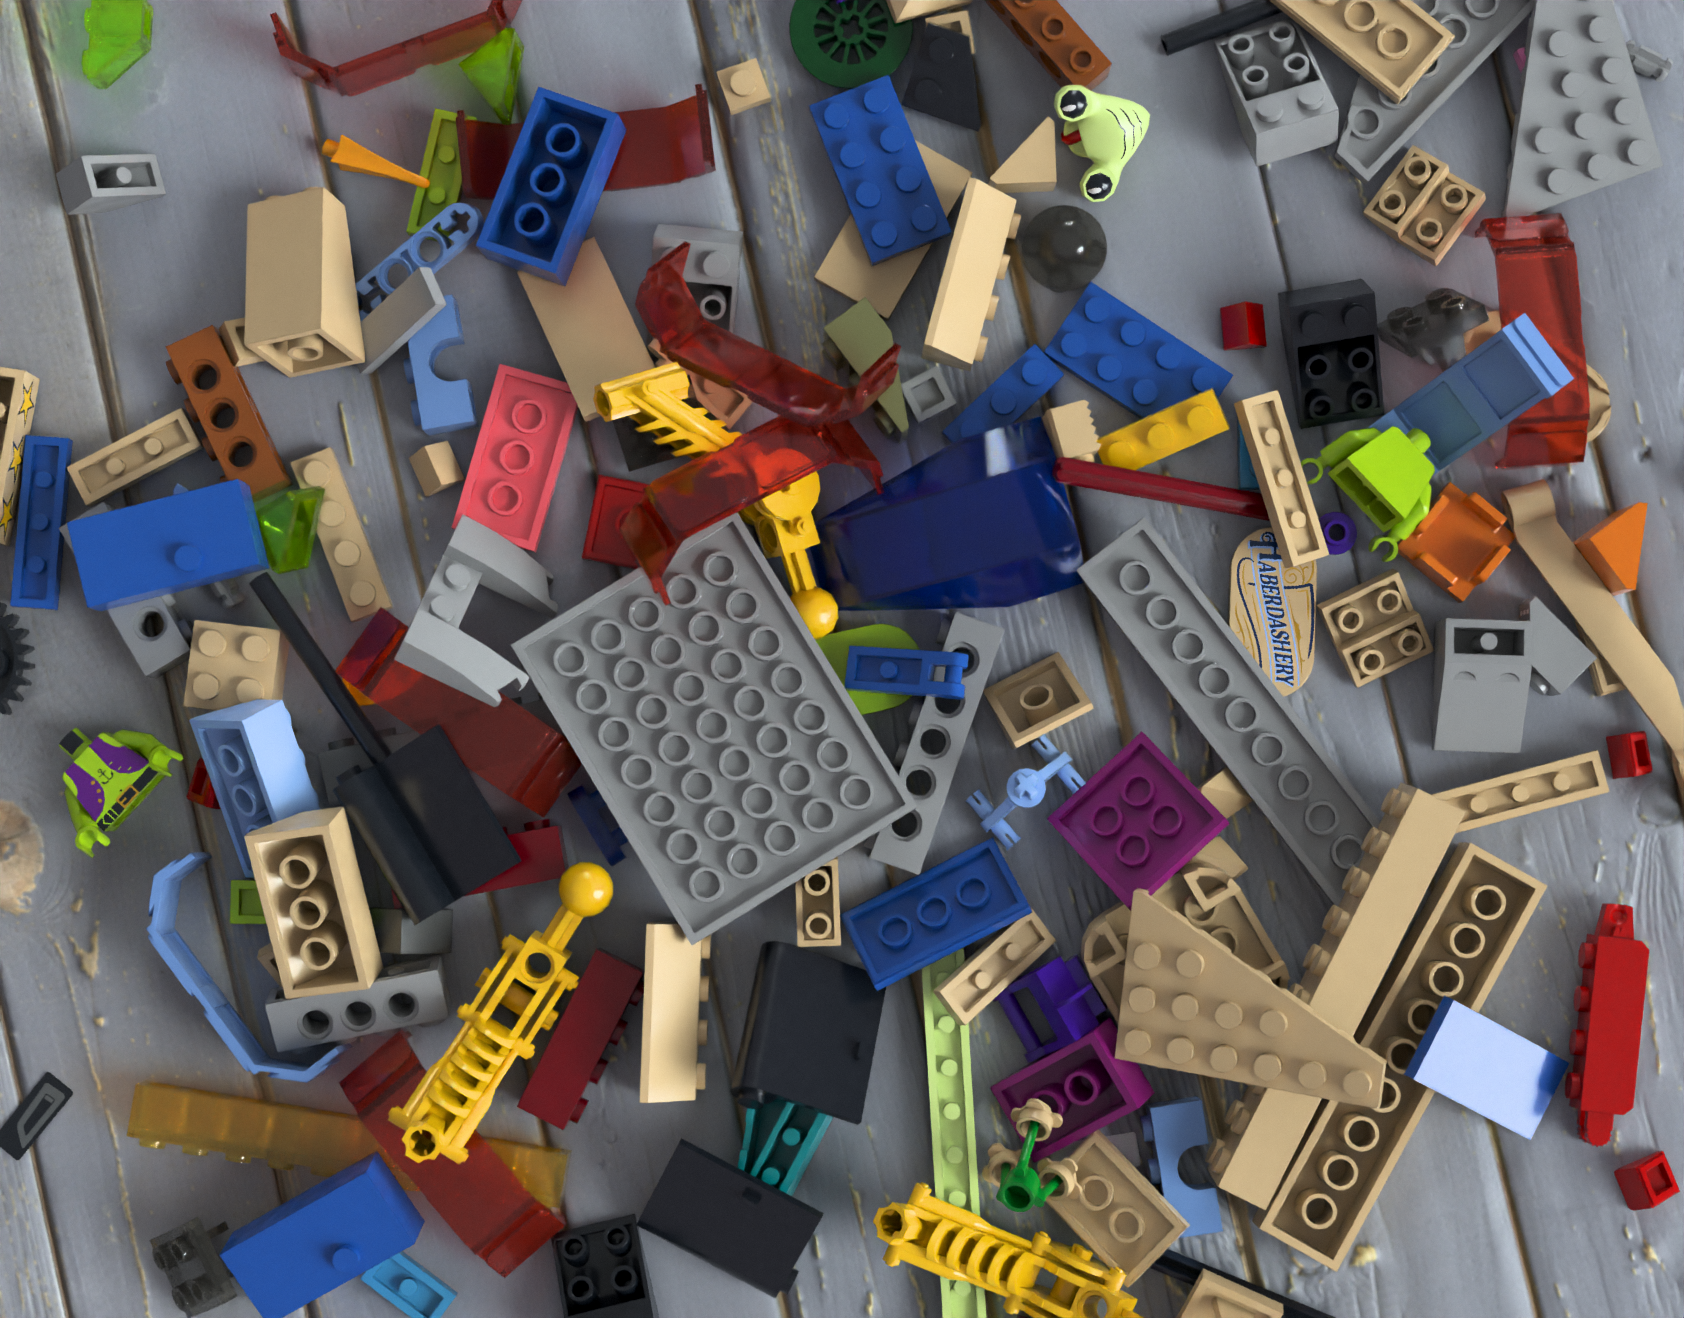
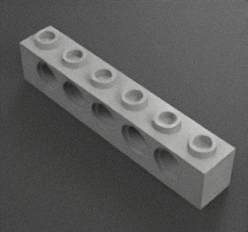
[864,612,1005,875]

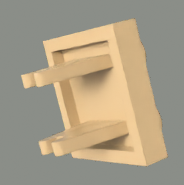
[1176,1268,1283,1318]

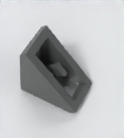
[369,907,453,954]

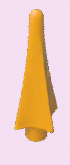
[322,134,430,188]

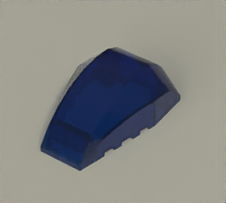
[810,416,1084,611]

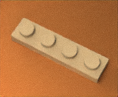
[1234,390,1329,569]
[290,447,394,623]
[1431,750,1610,833]

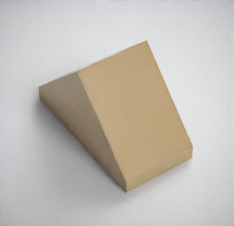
[988,116,1057,193]

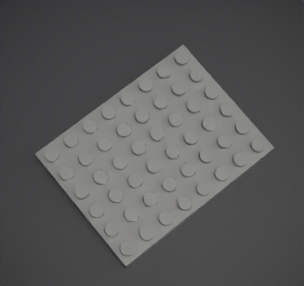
[511,510,918,945]

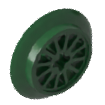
[789,0,913,89]

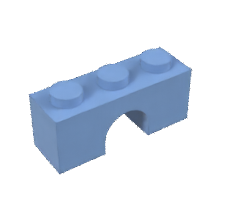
[404,295,479,436]
[1140,1096,1223,1238]

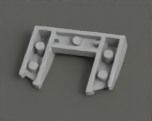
[394,514,558,707]

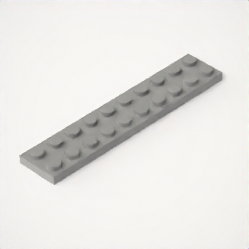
[1075,517,1380,906]

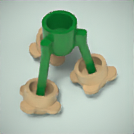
[982,1098,1082,1212]

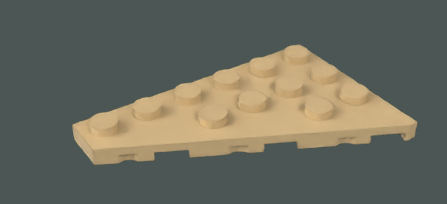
[1115,888,1386,1109]

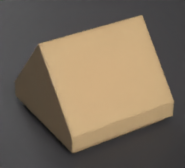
[409,441,466,497]

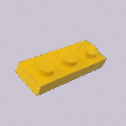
[1096,387,1230,470]

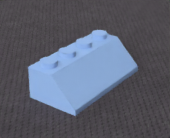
[189,699,320,878]

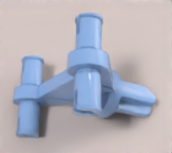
[965,734,1086,850]

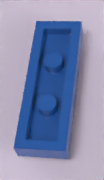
[942,344,1064,463]

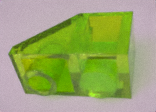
[82,0,154,89]

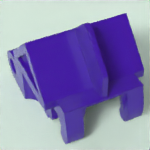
[993,954,1108,1063]

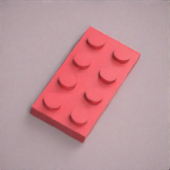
[452,364,578,553]

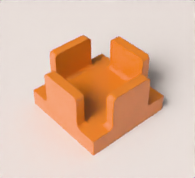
[1397,482,1515,603]

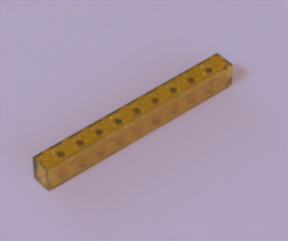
[126,1080,572,1213]

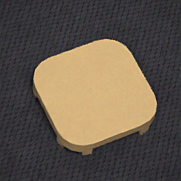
[1081,863,1290,1072]

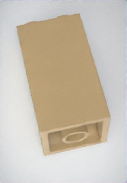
[244,187,365,378]

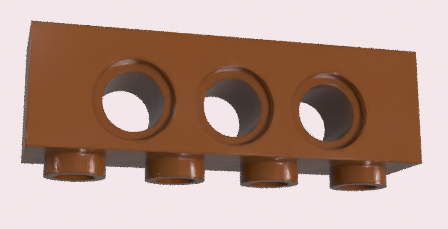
[984,0,1112,91]
[166,325,293,503]

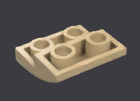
[1363,145,1486,267]
[1316,568,1434,688]

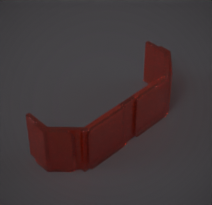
[270,0,522,96]
[456,84,716,200]
[1475,213,1590,470]
[635,241,901,429]
[619,407,884,606]
[335,607,582,818]
[339,1030,567,1278]

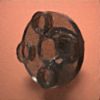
[1021,205,1107,293]

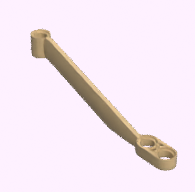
[1501,479,1684,803]

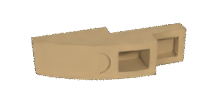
[795,857,841,947]

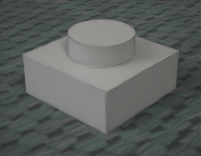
[901,366,957,425]

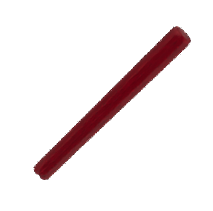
[1052,457,1270,521]

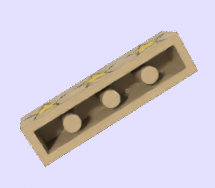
[0,367,40,547]

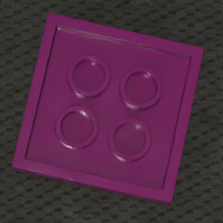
[1047,731,1230,911]

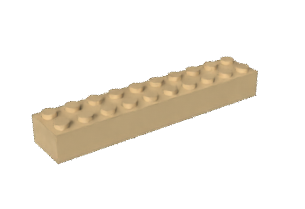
[1205,782,1466,1211]
[1252,842,1547,1272]

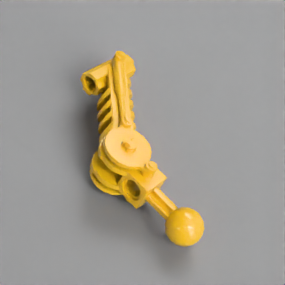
[593,362,839,640]
[388,862,614,1165]
[873,1182,1145,1318]

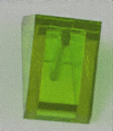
[458,28,525,125]
[256,486,325,574]

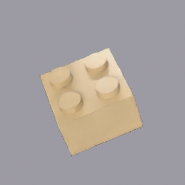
[183,620,290,711]

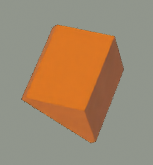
[1573,502,1648,596]

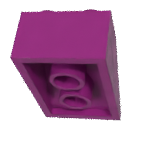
[990,1017,1155,1163]

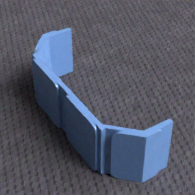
[1368,313,1574,475]
[146,852,353,1083]

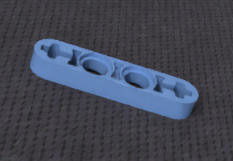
[356,203,484,321]

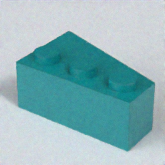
[737,1099,833,1196]

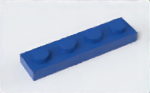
[10,435,73,610]

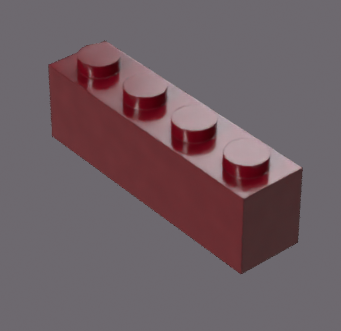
[391,819,569,909]
[517,948,645,1130]

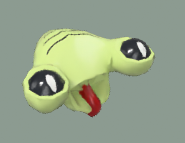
[1053,85,1150,202]

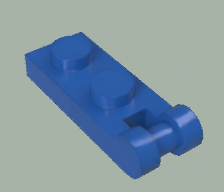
[844,646,969,700]

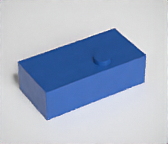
[476,86,627,286]
[67,479,270,611]
[219,1151,425,1318]

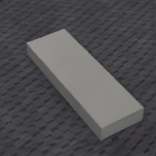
[357,267,447,374]

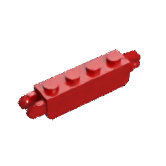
[1565,903,1650,1147]

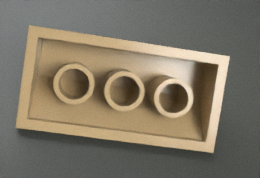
[921,177,1021,371]
[244,806,384,999]
[639,921,711,1103]

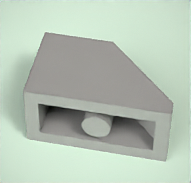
[56,154,166,215]
[1519,596,1597,696]

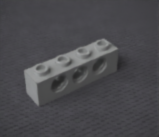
[59,502,193,679]
[265,954,452,1054]

